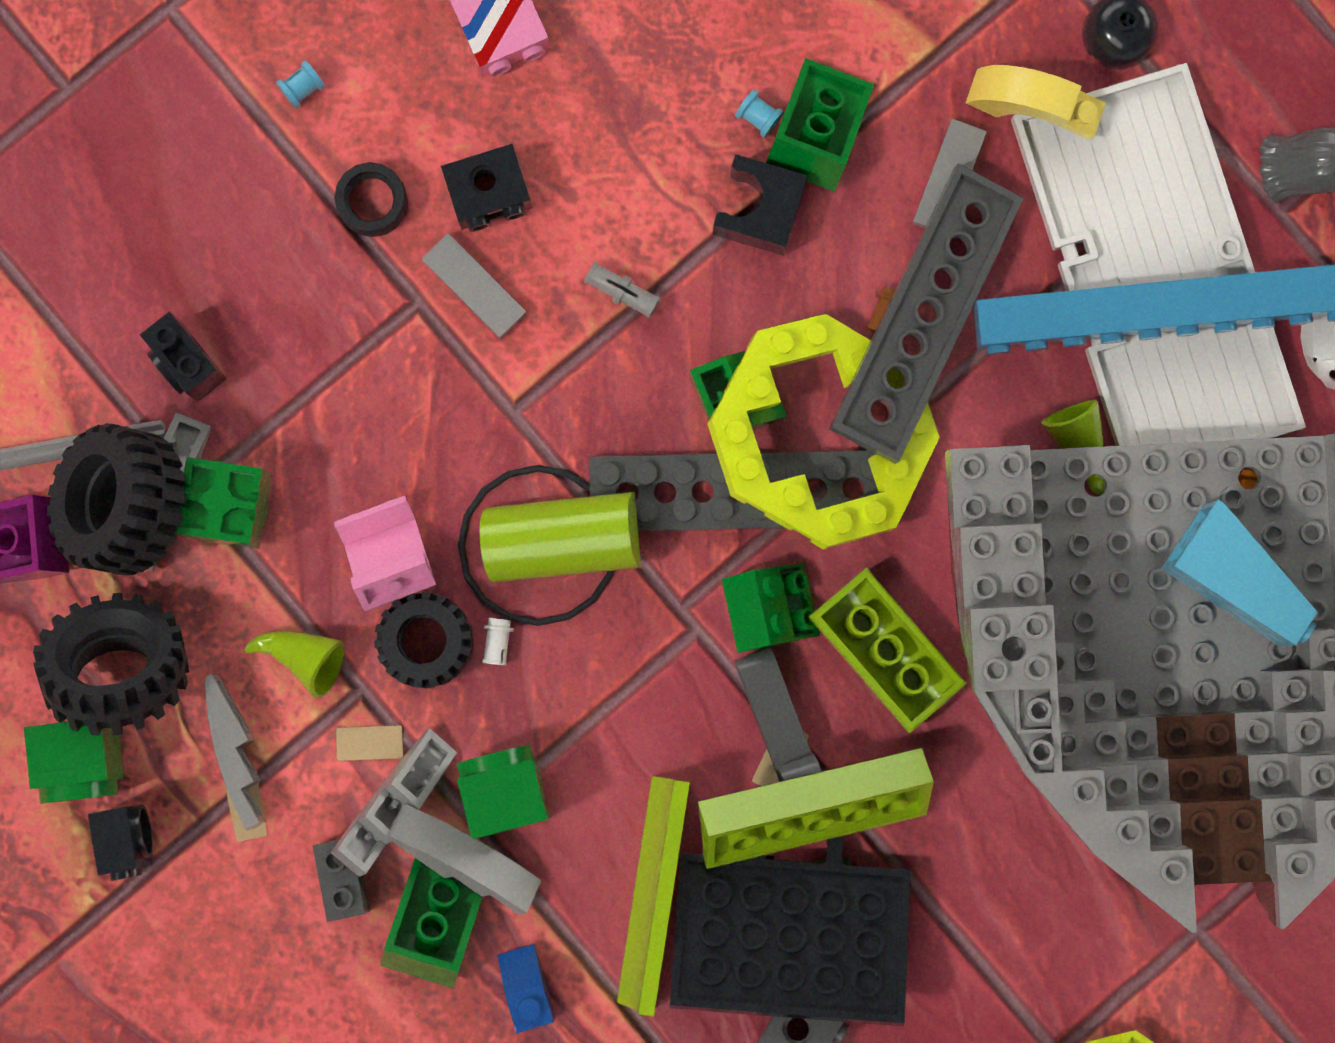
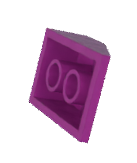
[0,495,69,584]

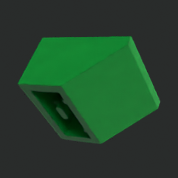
[689,351,787,431]
[721,562,820,653]

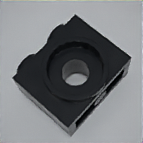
[441,143,532,232]
[140,311,227,402]
[88,804,153,881]

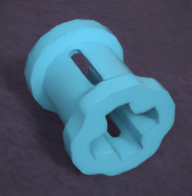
[276,60,326,109]
[735,89,784,138]

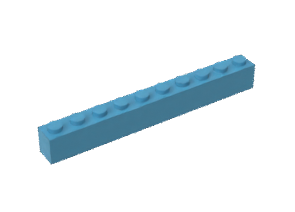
[973,265,1335,355]

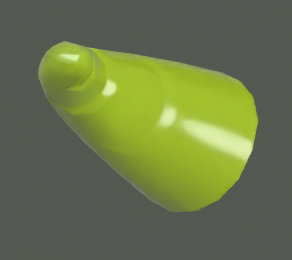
[1041,400,1105,495]
[244,631,345,698]

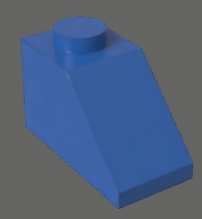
[497,944,556,1034]

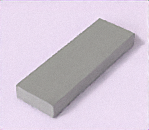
[912,119,987,228]
[422,233,527,340]

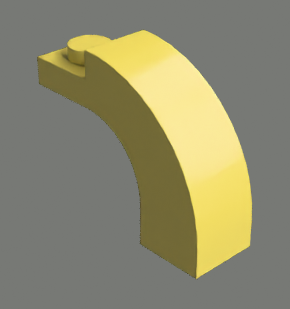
[966,65,1106,139]

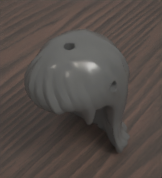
[1259,127,1335,203]

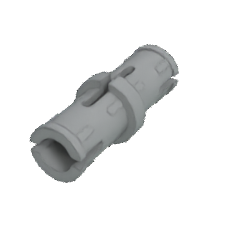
[584,262,661,319]

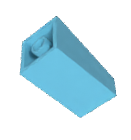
[1161,500,1318,646]

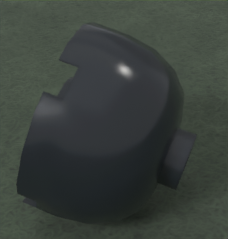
[1082,0,1158,70]

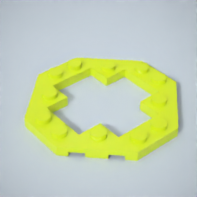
[707,314,940,550]

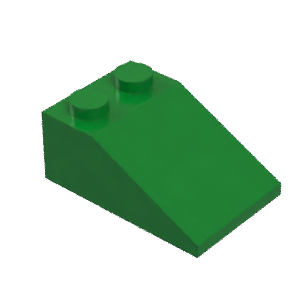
[766,58,874,192]
[380,858,483,989]

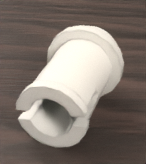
[482,618,514,666]

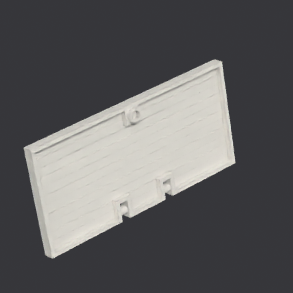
[1011,63,1306,446]

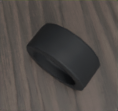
[334,162,408,237]

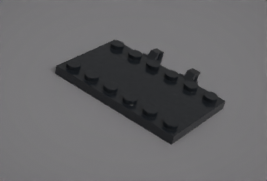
[669,837,911,1026]

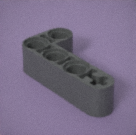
[734,647,822,782]

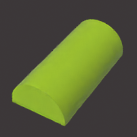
[480,492,641,583]
[809,567,967,733]

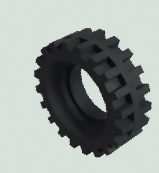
[33,593,190,736]

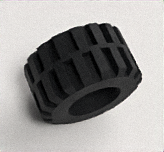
[374,592,473,689]

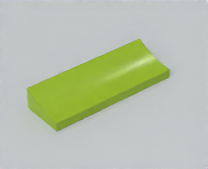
[698,748,934,869]
[617,776,690,1017]

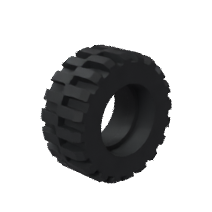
[47,423,187,576]

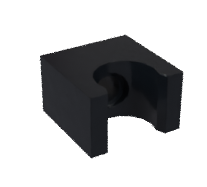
[713,154,807,256]

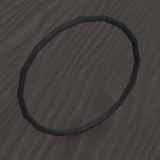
[457,465,614,626]

